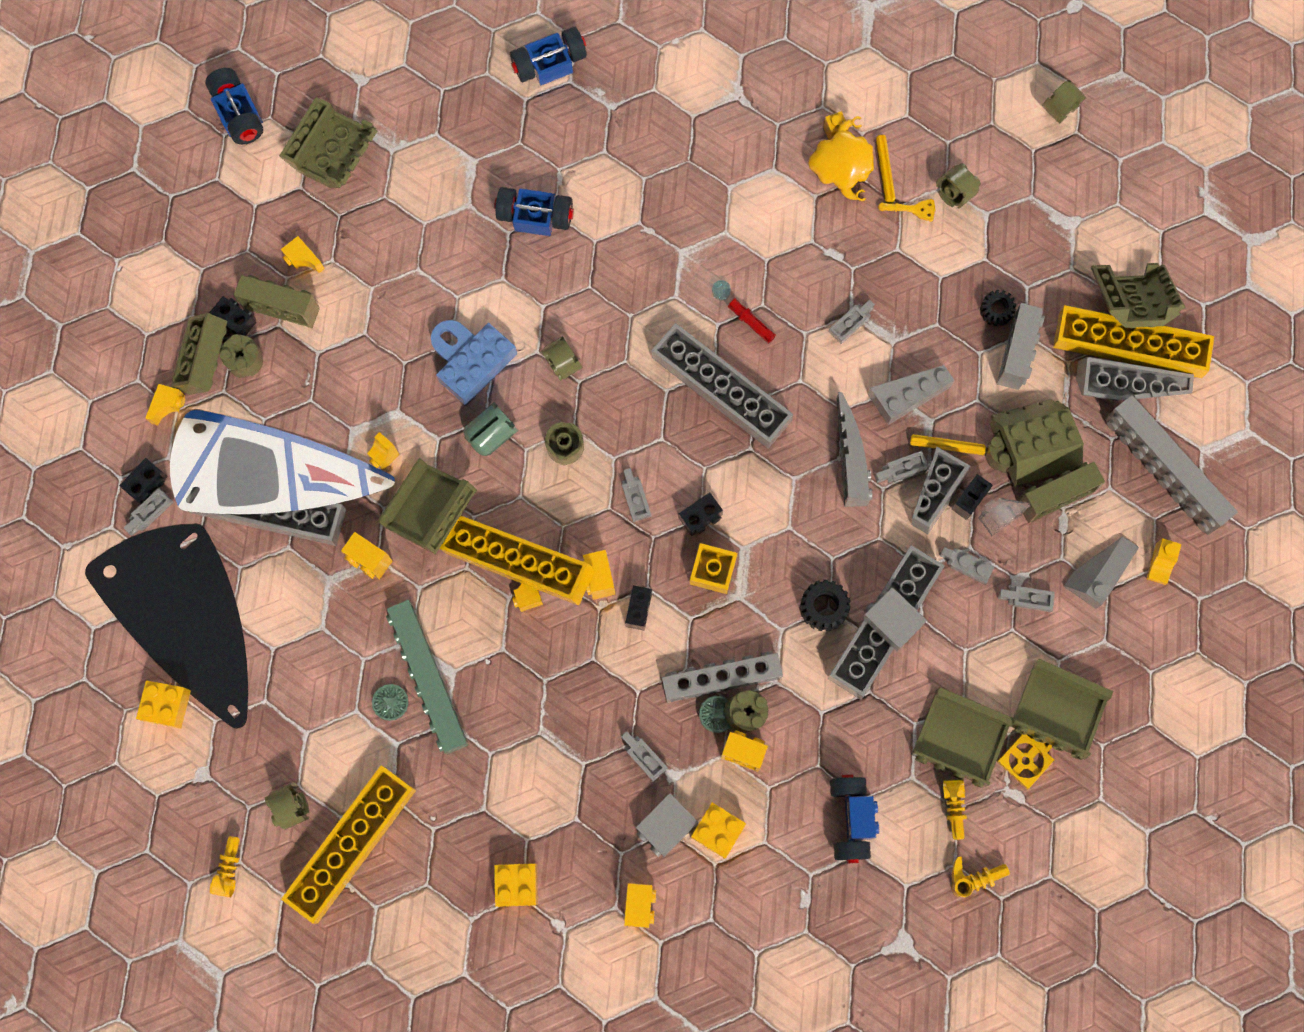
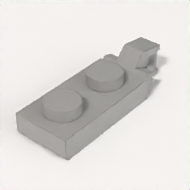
[828,300,875,344]
[874,451,929,483]
[622,468,651,522]
[124,488,174,536]
[940,547,995,585]
[998,586,1055,612]
[621,732,668,782]

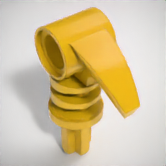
[943,780,967,840]
[209,836,240,898]
[951,857,1010,897]

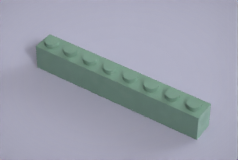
[386,600,469,755]

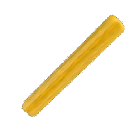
[876,134,896,203]
[910,434,986,455]

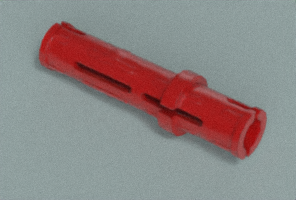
[727,298,776,344]

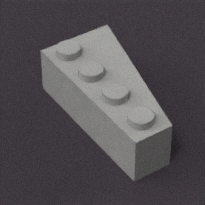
[868,365,955,425]
[911,447,970,534]

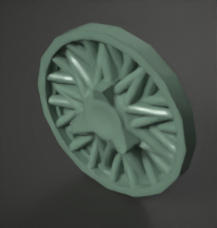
[372,684,409,721]
[699,696,730,733]

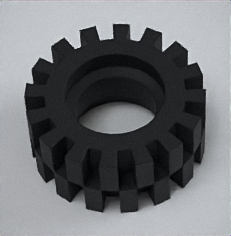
[980,290,1016,326]

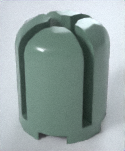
[463,402,519,456]

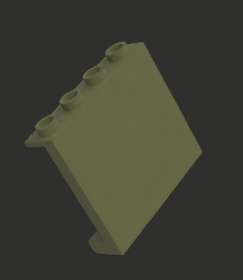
[377,458,477,555]
[1010,659,1114,760]
[911,687,1015,788]

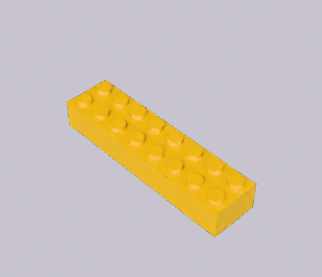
[1053,305,1215,378]
[439,516,595,606]
[281,765,416,924]

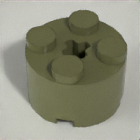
[1042,79,1086,124]
[936,163,981,208]
[220,334,263,378]
[541,336,583,381]
[545,422,584,466]
[985,431,1014,473]
[724,691,768,733]
[265,782,310,830]

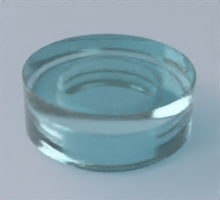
[712,280,731,300]

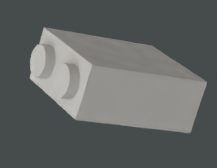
[863,587,927,651]
[636,794,698,857]

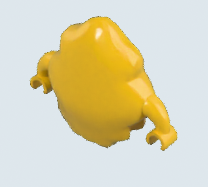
[808,116,874,202]

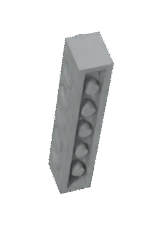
[662,651,783,703]

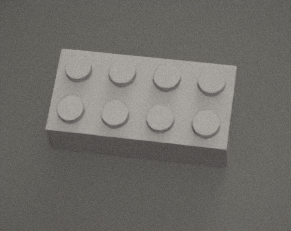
[997,303,1045,390]

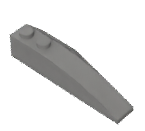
[1076,357,1194,401]
[836,392,872,507]

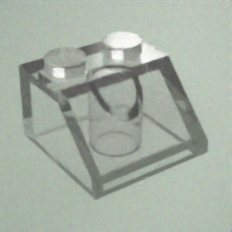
[978,498,1030,536]

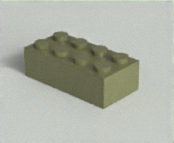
[234,275,320,328]
[170,313,227,395]
[1017,462,1105,523]

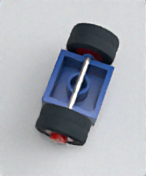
[510,27,587,86]
[205,67,264,145]
[494,187,574,236]
[830,774,879,864]

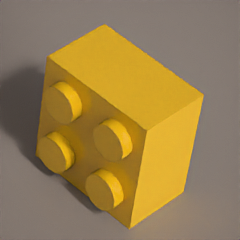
[341,532,393,580]
[690,543,738,594]
[583,550,616,600]
[136,680,191,729]
[721,730,768,772]
[691,802,746,859]
[495,864,538,907]
[624,883,657,928]

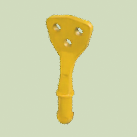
[878,199,936,222]

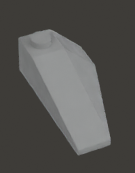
[1063,536,1139,609]

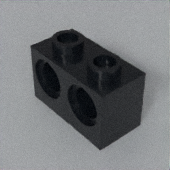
[209,296,256,336]
[119,457,168,504]
[951,474,993,520]
[678,492,723,536]
[625,585,652,631]

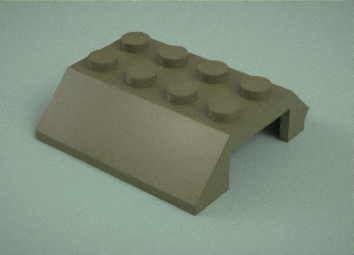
[279,97,377,188]
[1091,263,1185,328]
[990,399,1084,487]

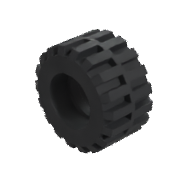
[800,579,851,632]

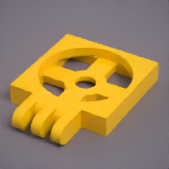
[997,734,1054,789]

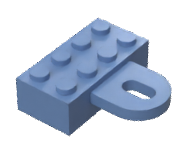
[431,320,518,406]

